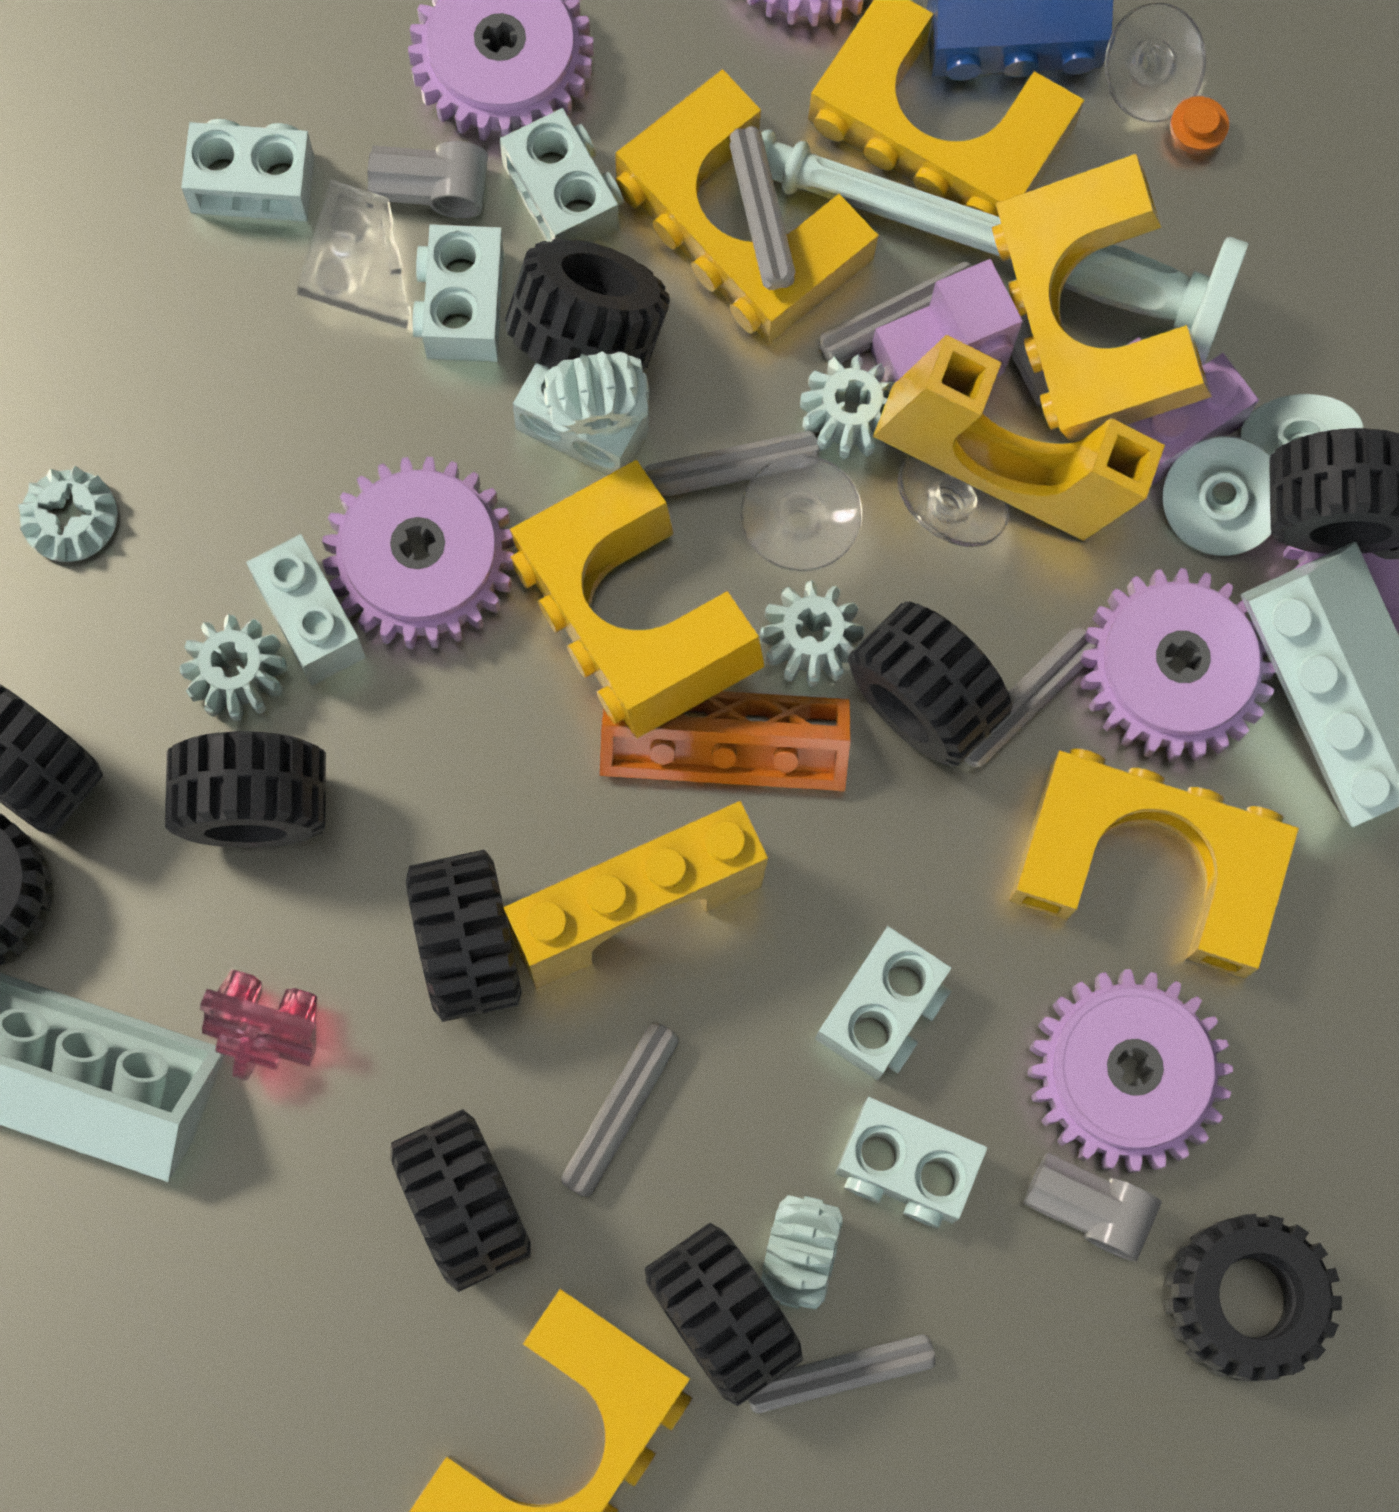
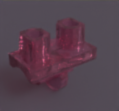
[200,969,317,1081]

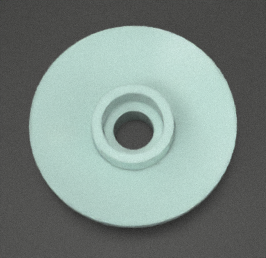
[1241,394,1363,455]
[1163,436,1271,556]

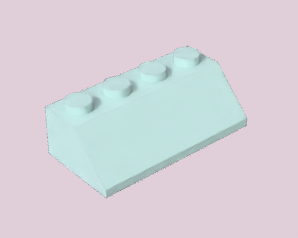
[1240,542,1399,828]
[0,973,225,1182]

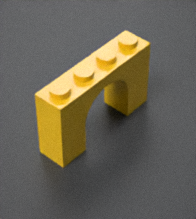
[808,0,1084,217]
[615,69,879,345]
[992,154,1212,443]
[873,334,1165,541]
[510,459,765,739]
[1008,748,1299,979]
[503,800,768,990]
[409,1289,693,1512]

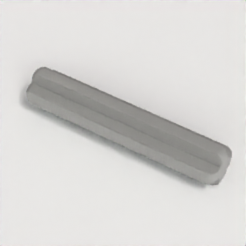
[729,126,795,290]
[819,262,973,363]
[644,431,820,498]
[964,627,1097,768]
[561,1022,679,1197]
[748,1334,936,1413]

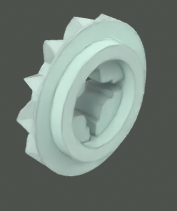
[18,466,117,562]

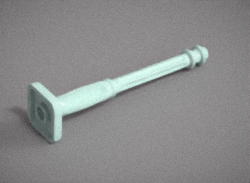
[761,129,1249,365]

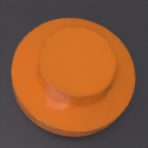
[1170,96,1229,154]

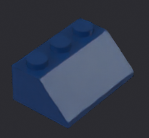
[927,0,1113,80]

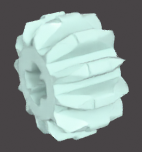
[544,351,650,436]
[800,354,896,460]
[760,580,865,687]
[180,614,287,721]
[761,1195,843,1309]

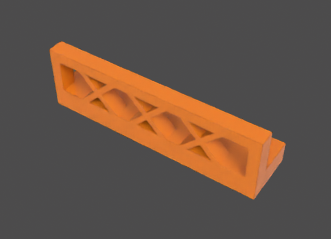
[599,691,850,791]

